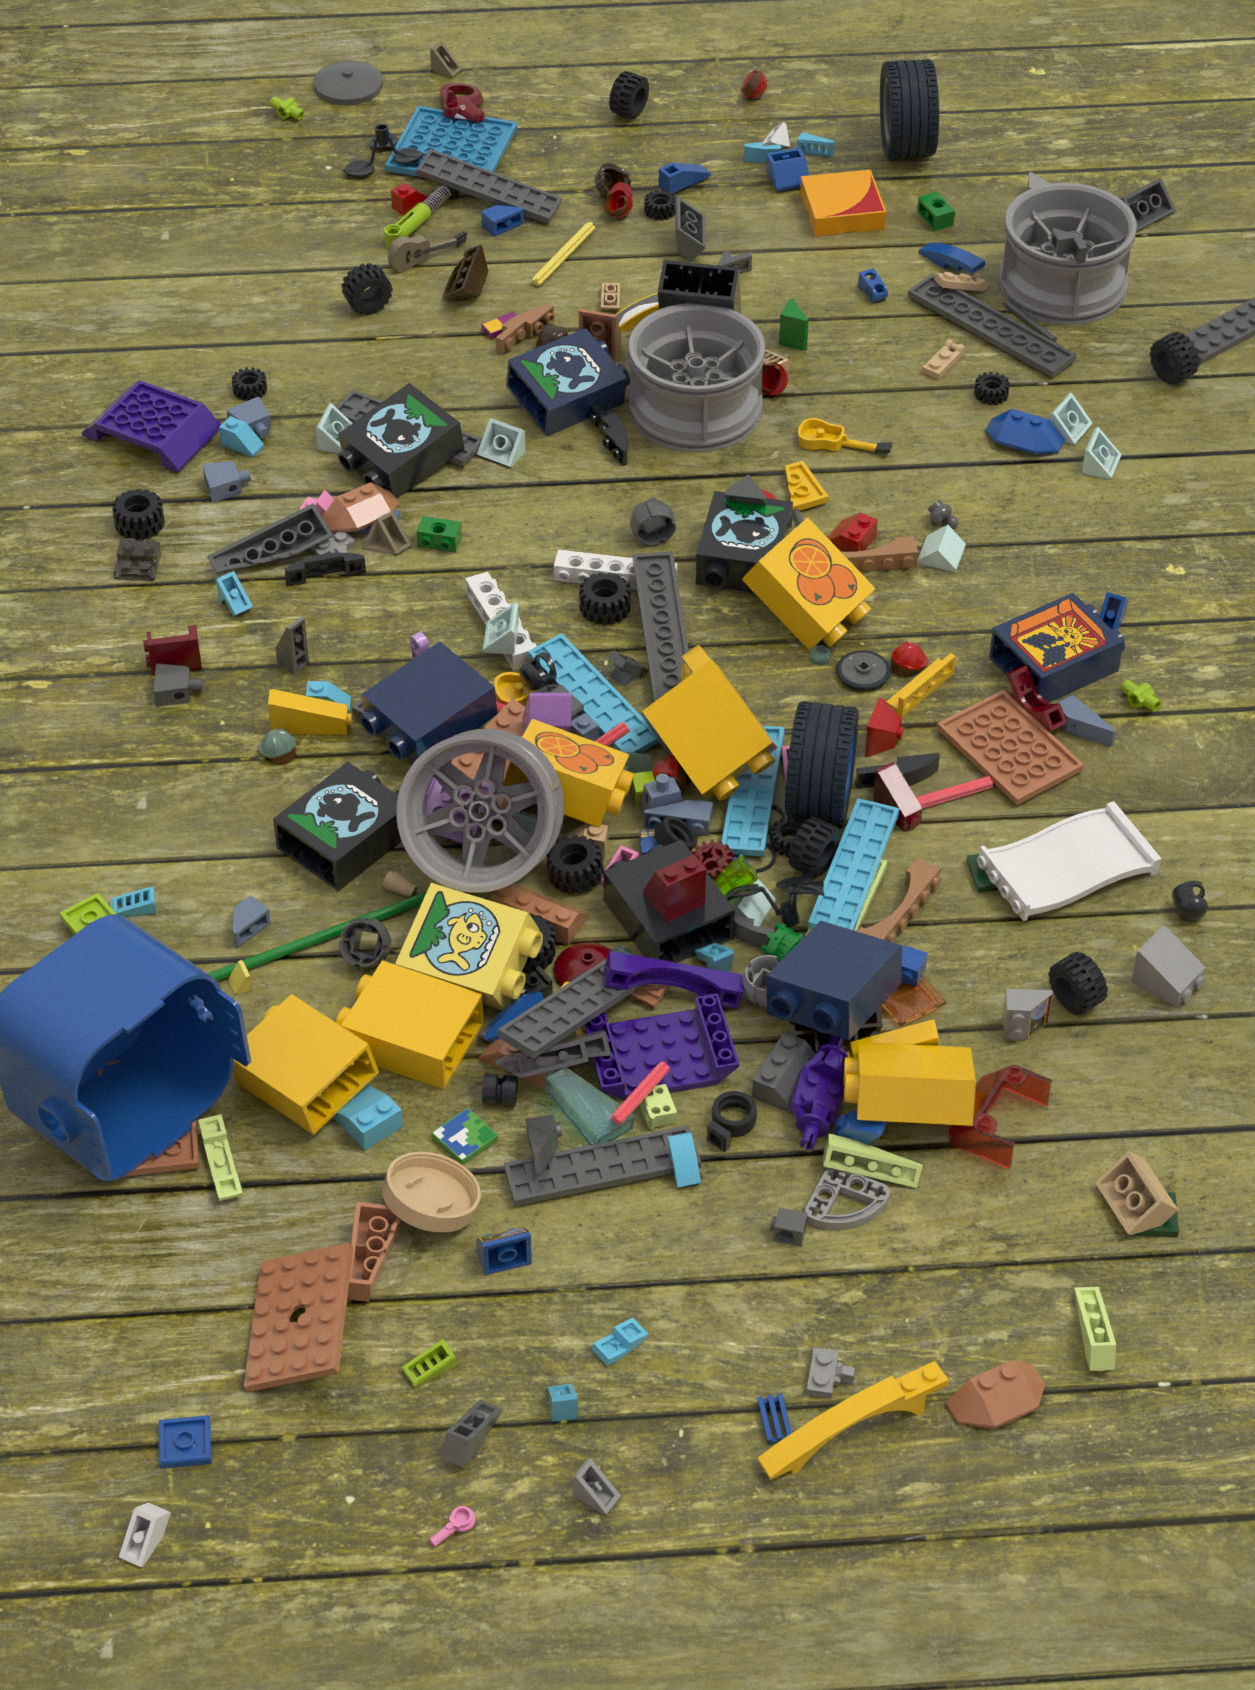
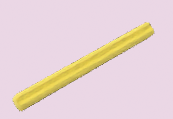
[532,222,595,286]

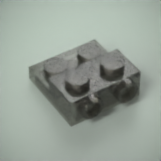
[114,538,162,582]

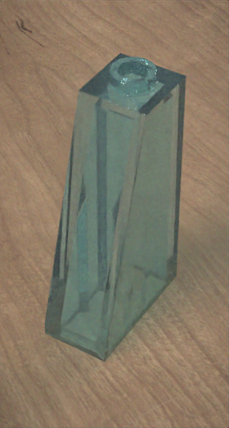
[545,1067,635,1145]

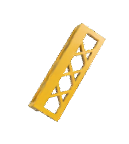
[886,653,956,717]

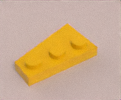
[785,461,829,511]

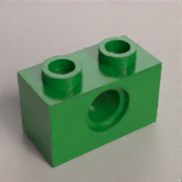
[917,192,956,231]
[416,516,462,552]

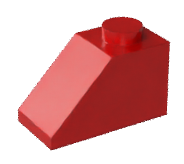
[391,183,428,216]

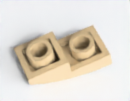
[601,283,620,310]

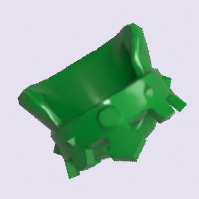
[760,923,803,962]

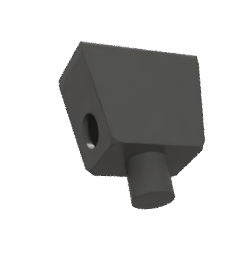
[154,664,203,707]

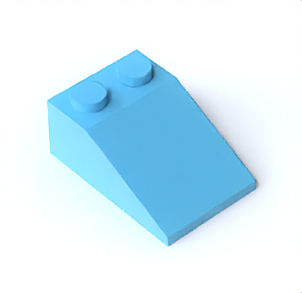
[333,1084,403,1150]

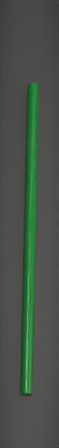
[207,885,458,981]

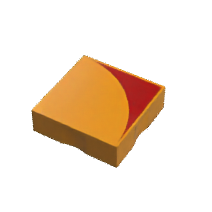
[800,170,886,237]

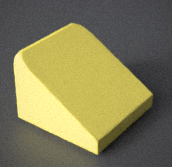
[229,960,252,995]

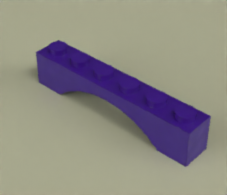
[604,951,744,1009]

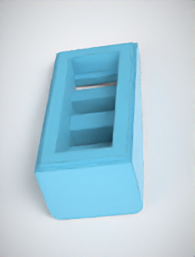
[797,132,835,157]
[110,887,156,917]

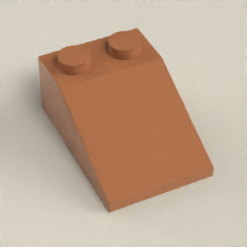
[579,309,621,362]

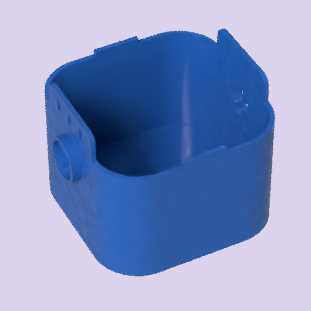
[0,914,251,1181]

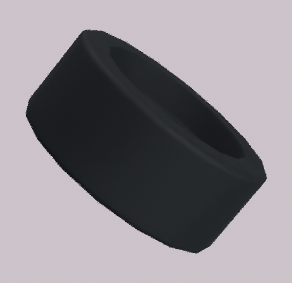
[654,816,697,851]
[712,1091,757,1137]

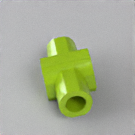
[270,96,305,121]
[1121,680,1161,712]

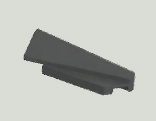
[495,1030,611,1078]

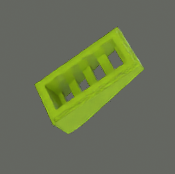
[401,1339,460,1388]

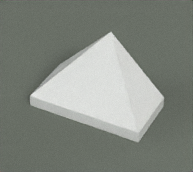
[762,122,790,148]

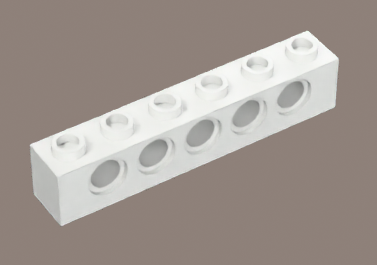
[554,550,678,590]
[465,572,537,671]

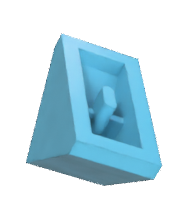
[547,1384,578,1422]

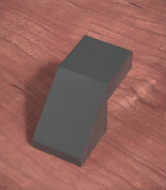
[1050,228,1087,264]

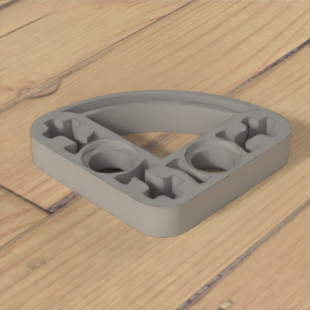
[805,1168,890,1230]

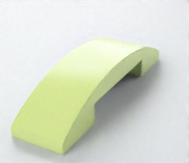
[198,1114,243,1201]

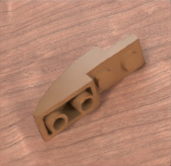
[496,304,555,355]

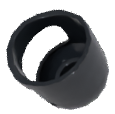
[519,652,557,691]
[1172,881,1208,922]

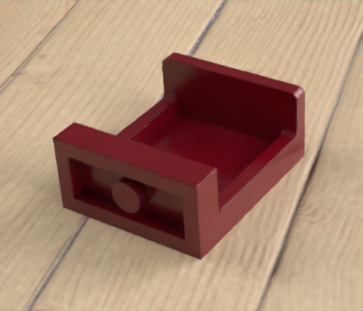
[143,625,202,675]

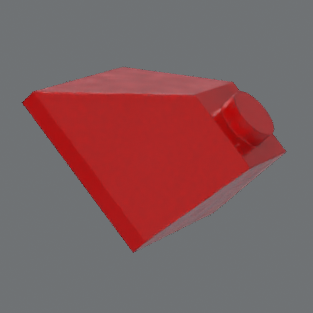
[865,698,904,757]

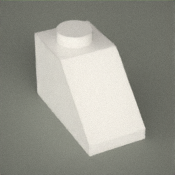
[119,1502,171,1567]

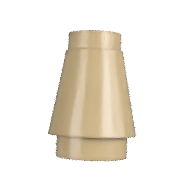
[383,870,417,898]

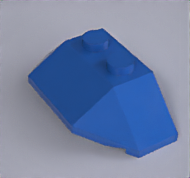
[985,409,1065,454]

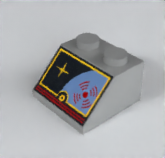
[1002,989,1053,1040]

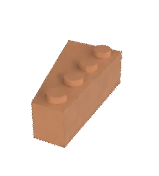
[347,1202,403,1302]

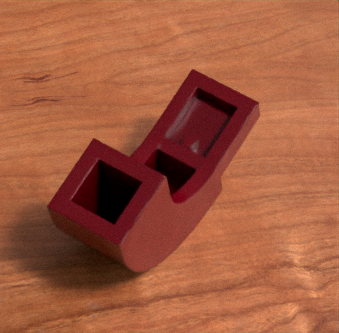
[1006,666,1067,731]

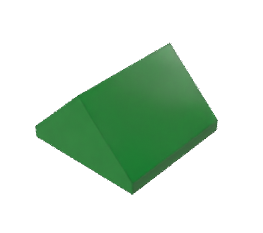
[779,298,809,351]

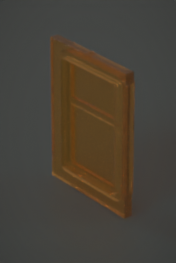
[882,975,946,1026]

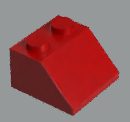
[827,512,878,552]

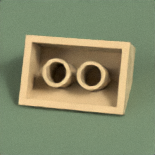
[1095,1150,1178,1235]

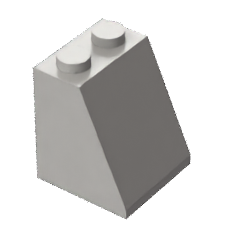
[1132,925,1206,1008]

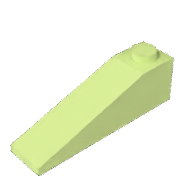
[823,1134,923,1188]
[1074,1287,1116,1371]

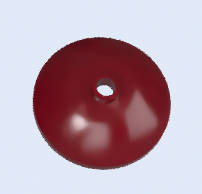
[554,942,614,987]

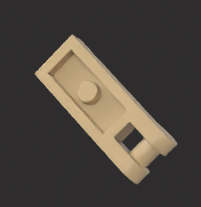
[934,272,988,291]
[922,339,966,380]

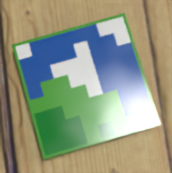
[431,1107,498,1165]

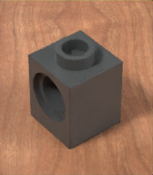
[770,1207,808,1247]

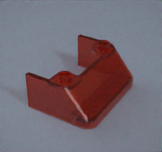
[949,1065,1052,1169]

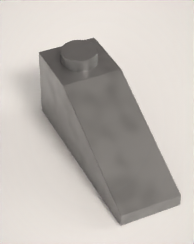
[275,617,309,674]
[525,1115,562,1174]
[441,1400,502,1467]

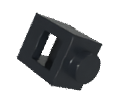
[520,966,553,999]

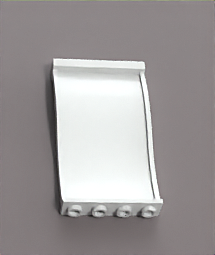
[977,801,1162,921]

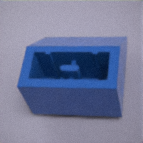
[766,148,809,191]

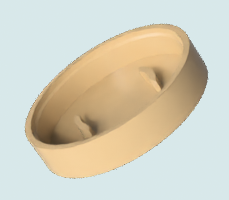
[382,1152,481,1232]

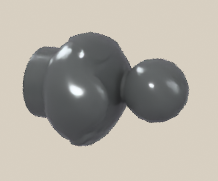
[928,500,959,529]

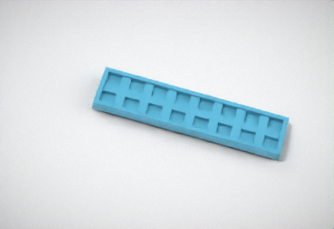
[528,633,660,754]
[722,726,785,857]
[808,798,900,930]

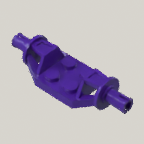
[790,1035,848,1150]

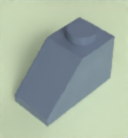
[569,713,599,741]
[233,895,271,948]

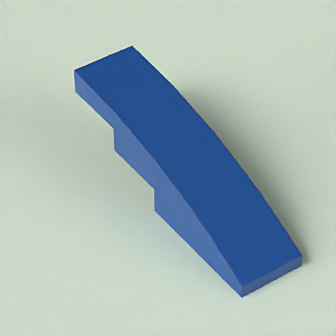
[918,242,985,274]

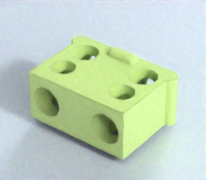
[639,1084,677,1130]

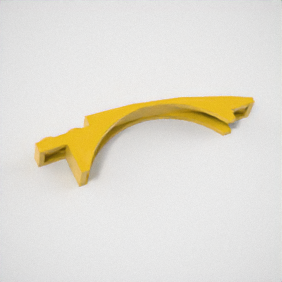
[757,1361,948,1480]

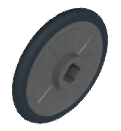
[836,650,891,690]

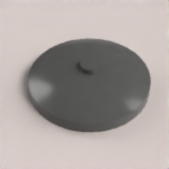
[314,60,383,106]

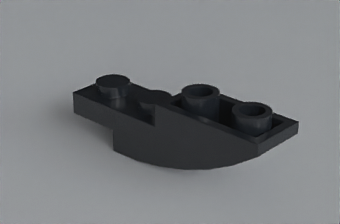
[589,403,628,466]
[855,753,940,789]

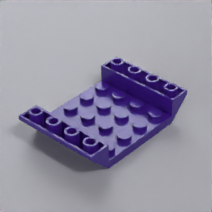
[82,380,221,472]
[584,993,739,1101]

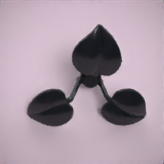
[343,124,424,177]
[725,874,824,927]

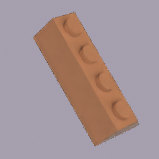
[489,883,590,946]

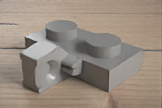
[310,532,355,556]
[806,1347,855,1399]

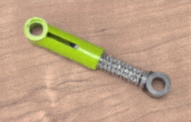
[384,185,459,249]

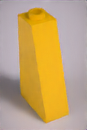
[268,689,352,735]
[847,1020,939,1058]

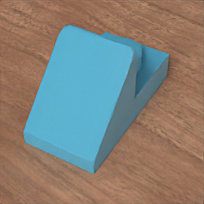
[215,571,253,617]
[695,943,734,972]

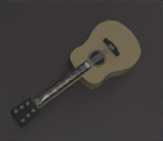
[388,231,467,272]

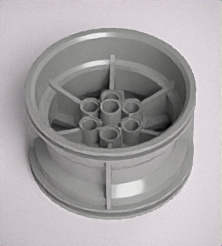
[999,183,1137,325]
[629,303,765,452]
[397,729,564,893]

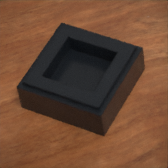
[707,1121,731,1152]

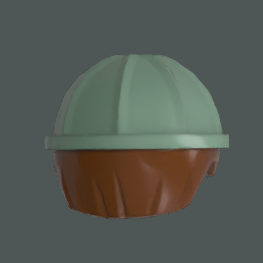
[258,729,296,765]

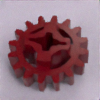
[691,839,734,882]

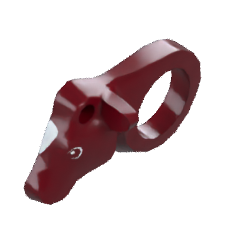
[440,83,485,122]

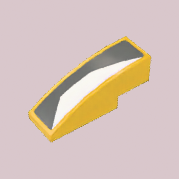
[615,293,659,332]

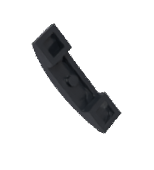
[284,553,366,587]

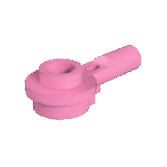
[429,1506,476,1547]

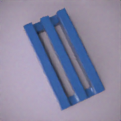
[757,1393,792,1445]

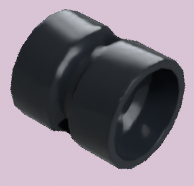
[482,1073,518,1106]

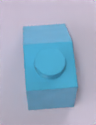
[219,416,264,458]
[306,681,351,714]

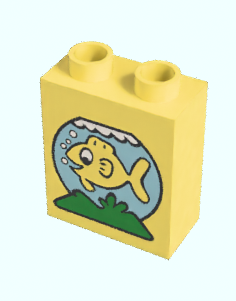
[395,883,543,1010]

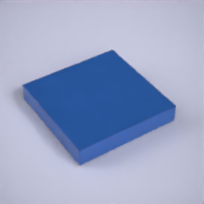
[159,1415,212,1469]

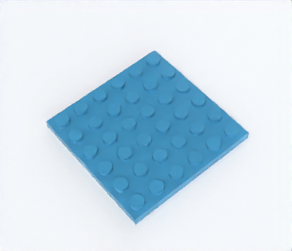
[385,106,518,177]

